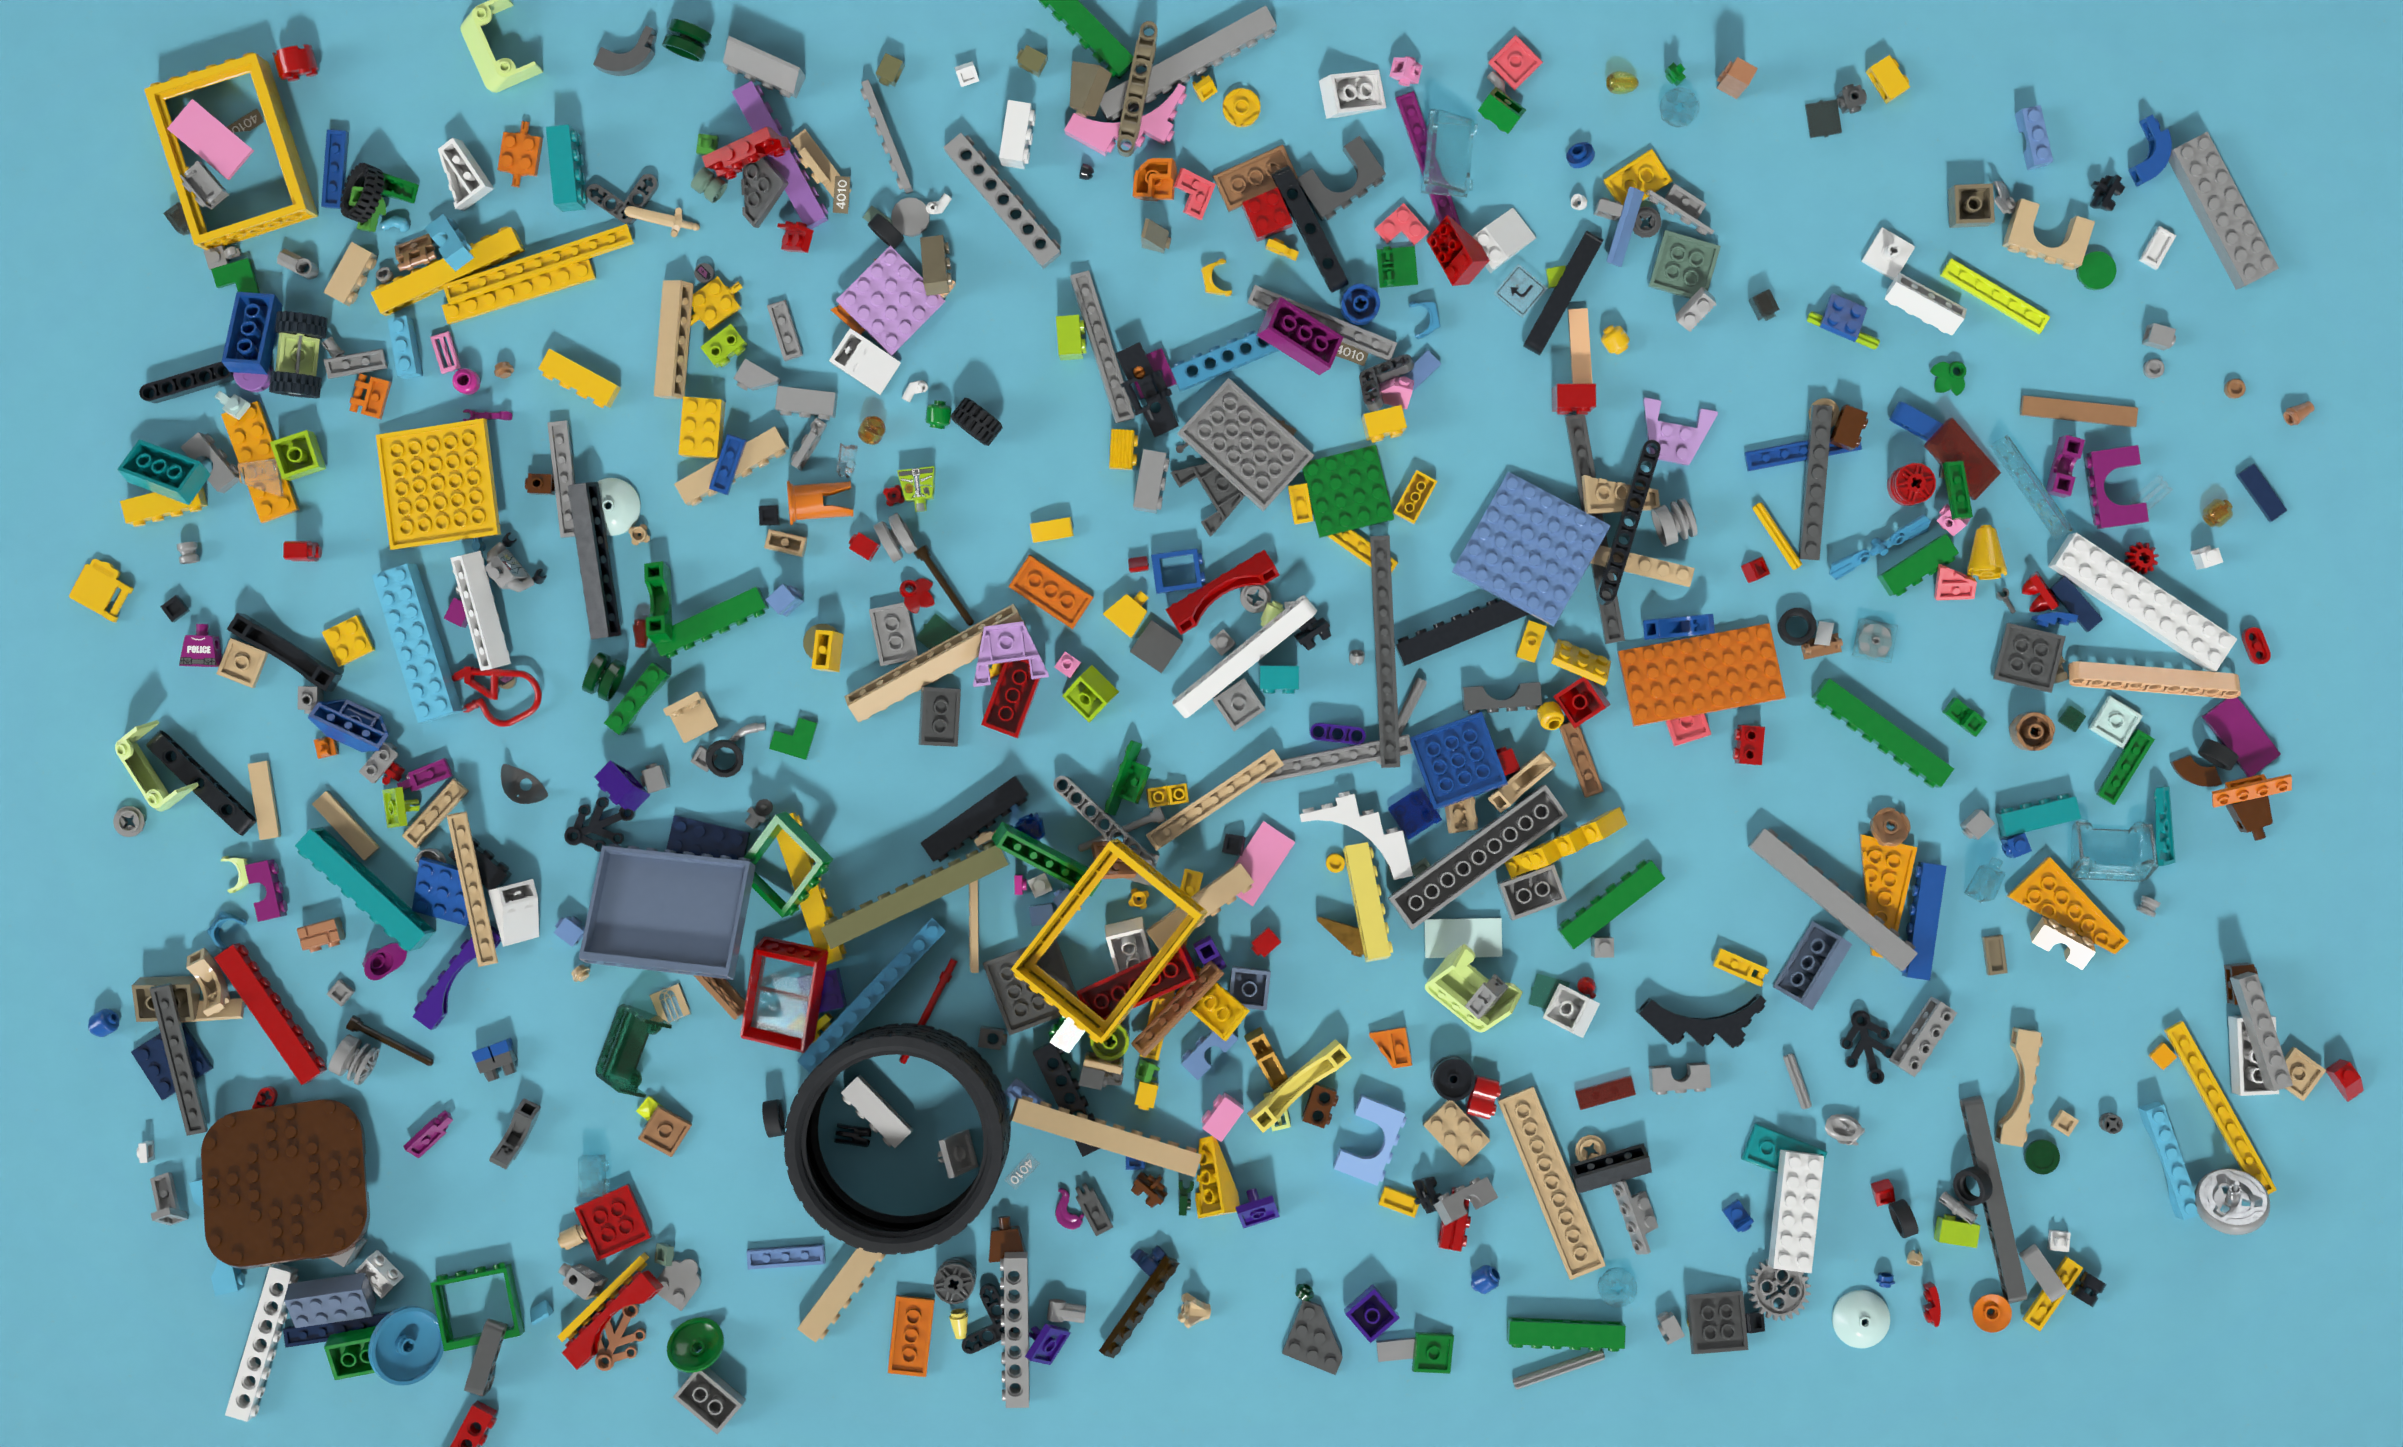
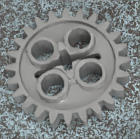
[1747,1259,1811,1321]

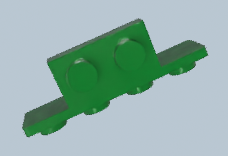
[1104,740,1152,816]

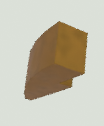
[1244,1027,1288,1090]

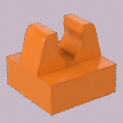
[314,737,339,759]

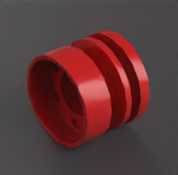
[1887,463,1936,506]

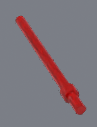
[899,958,958,1064]

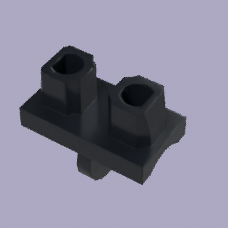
[2090,175,2125,211]
[1294,617,1331,650]
[1412,1177,1442,1214]

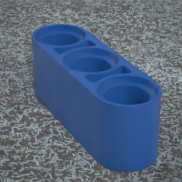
[1889,402,1948,446]

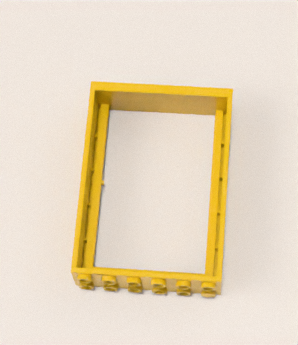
[144,52,318,250]
[1010,838,1208,1044]

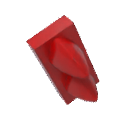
[2022,572,2059,612]

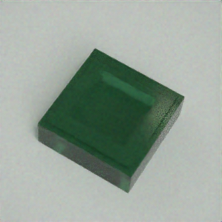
[2058,706,2086,732]

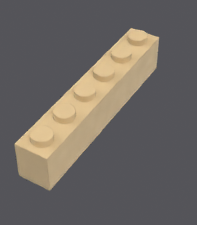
[654,280,694,399]
[674,427,789,506]
[1145,862,1254,950]
[797,1247,886,1343]

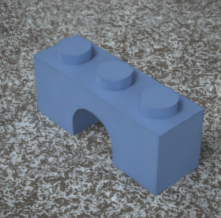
[2015,105,2053,170]
[765,584,804,617]
[1181,1028,1238,1080]

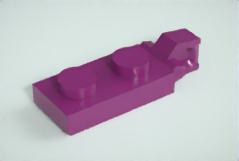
[397,758,453,792]
[403,1110,453,1158]

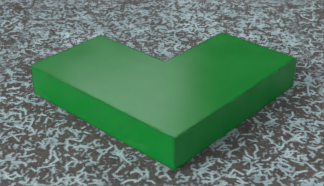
[211,258,260,293]
[769,718,818,760]

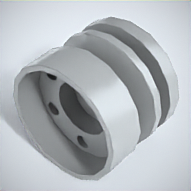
[1651,498,1698,547]
[328,1034,380,1086]

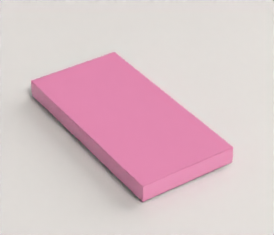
[167,99,254,180]
[1234,821,1295,906]

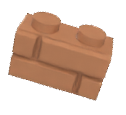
[297,917,346,953]

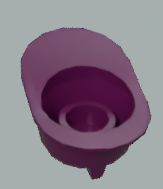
[362,943,407,981]

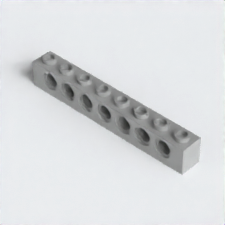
[943,133,1061,269]
[1000,1252,1030,1408]

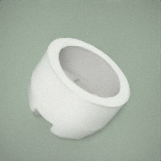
[1571,194,1588,210]

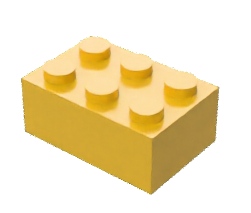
[678,396,726,459]

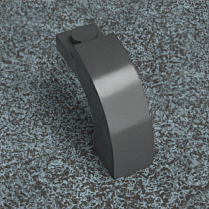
[593,26,657,76]
[489,1098,541,1169]

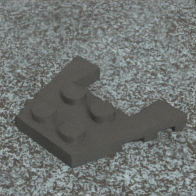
[1171,463,1245,537]

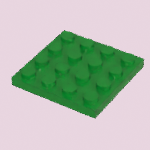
[1302,445,1394,538]

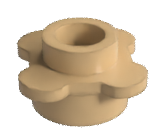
[628,524,650,546]

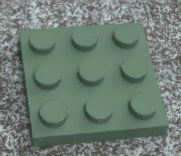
[1648,230,1721,299]

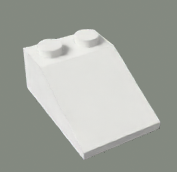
[1319,70,1386,119]
[1473,208,1536,273]
[1105,917,1153,973]

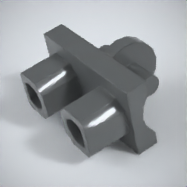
[745,799,773,829]

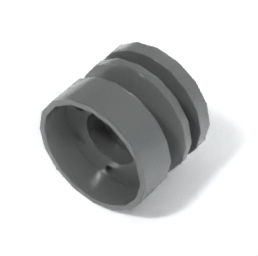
[933,1257,977,1304]

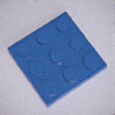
[412,857,469,926]

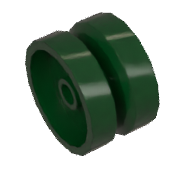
[662,19,712,62]
[582,652,626,702]

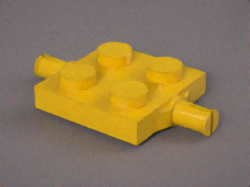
[690,276,743,331]

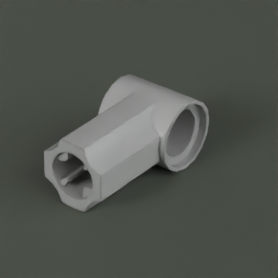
[277,248,319,279]
[1047,1299,1086,1323]

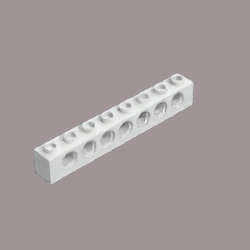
[225,1263,299,1422]

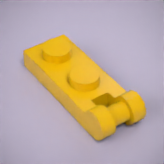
[1712,948,1769,987]

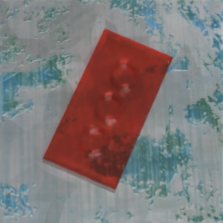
[1923,418,2001,500]

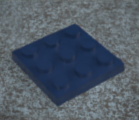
[131,1022,213,1101]

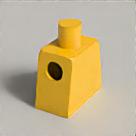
[1103,591,1149,638]

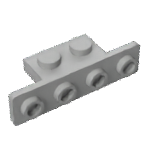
[1645,184,1714,236]
[1612,1180,1658,1254]

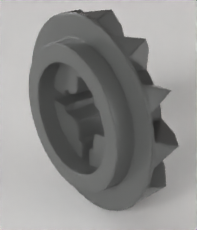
[1633,207,1661,238]

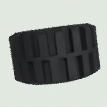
[950,398,1003,446]

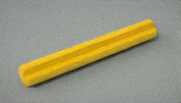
[1752,502,1802,570]

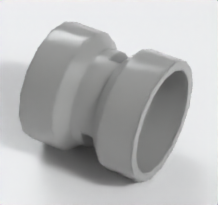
[177,542,200,564]

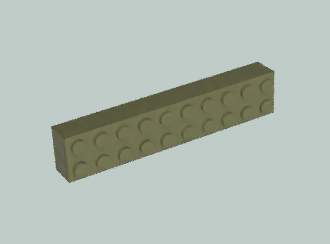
[821,841,1010,949]

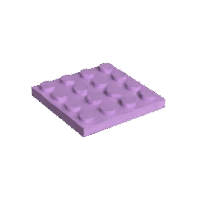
[836,246,945,356]

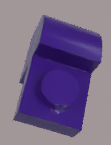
[1193,935,1227,970]

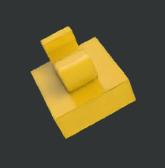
[1192,75,1218,103]

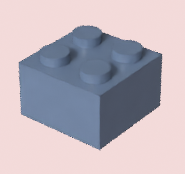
[1229,966,1271,1010]

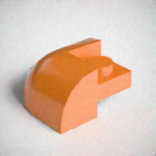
[1133,158,1178,201]

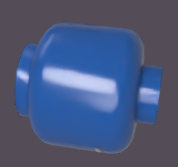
[88,1009,119,1037]
[1471,1265,1500,1294]

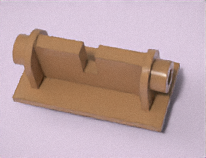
[1801,633,1843,660]

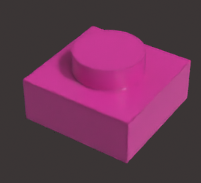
[1014,874,1027,895]

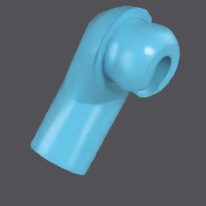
[380,215,410,232]

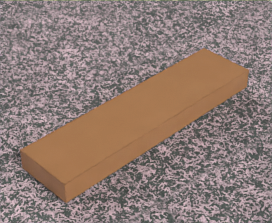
[1559,722,1603,798]

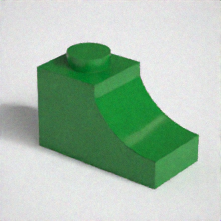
[381,173,419,204]

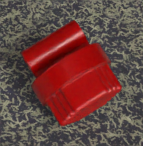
[382,761,405,785]

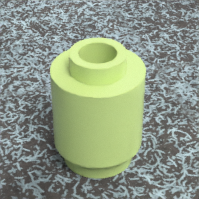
[1260,601,1285,627]

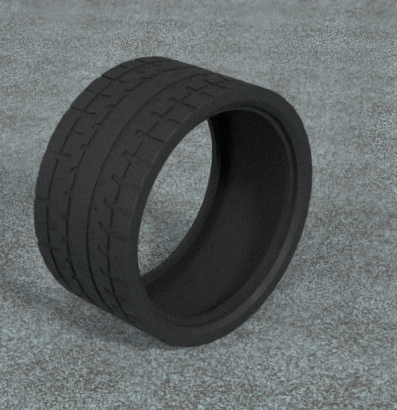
[784,1023,1011,1255]

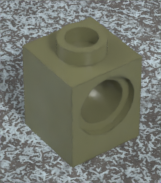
[1016,45,1048,77]
[875,53,905,87]

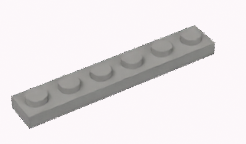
[860,80,913,194]
[547,420,575,538]

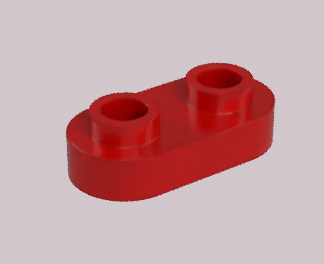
[2242,627,2271,665]

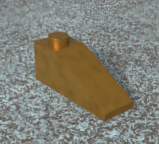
[1316,916,1364,957]

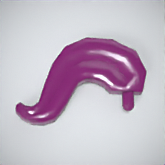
[1055,1188,1085,1230]

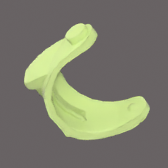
[221,856,249,893]

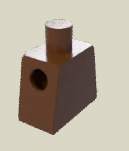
[2226,796,2273,841]
[989,1216,1026,1263]

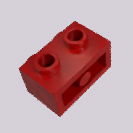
[1733,725,1765,765]

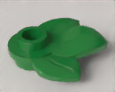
[1930,361,1966,396]

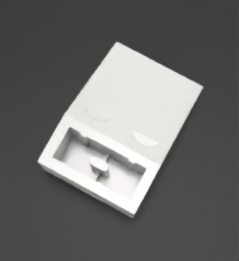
[829,329,901,395]
[488,879,539,947]

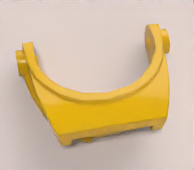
[1201,259,1233,297]

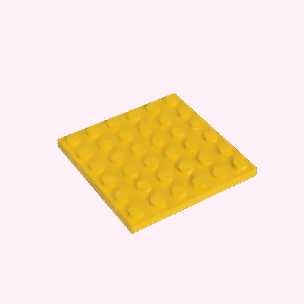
[376,418,501,550]

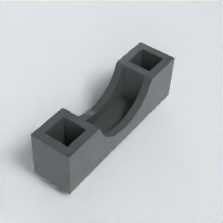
[1461,682,1542,714]

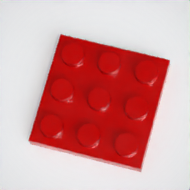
[574,1184,652,1261]

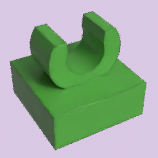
[696,134,719,155]
[1135,1059,1160,1083]

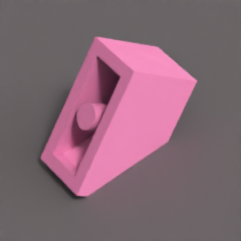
[1372,376,1414,409]

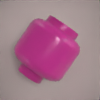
[452,368,481,395]

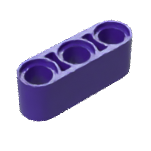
[1309,723,1366,744]

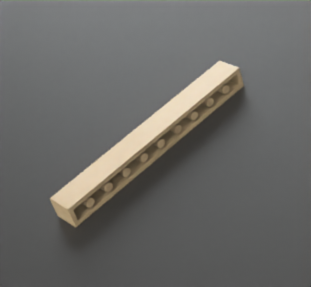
[844,604,1028,723]
[1009,1095,1201,1177]

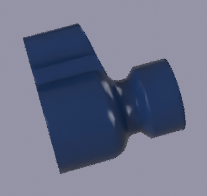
[1130,1245,1168,1276]

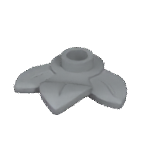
[1993,181,2016,214]

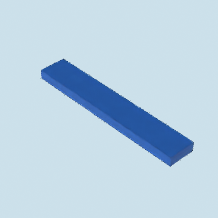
[1744,436,1862,471]

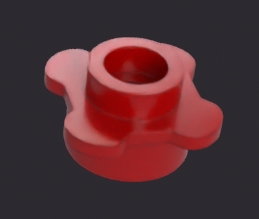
[883,485,905,507]

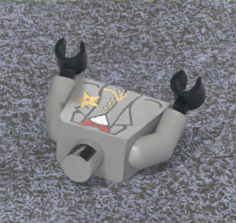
[484,532,547,592]

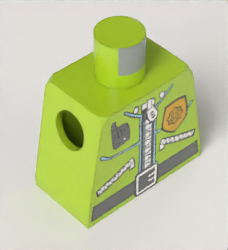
[897,466,936,512]

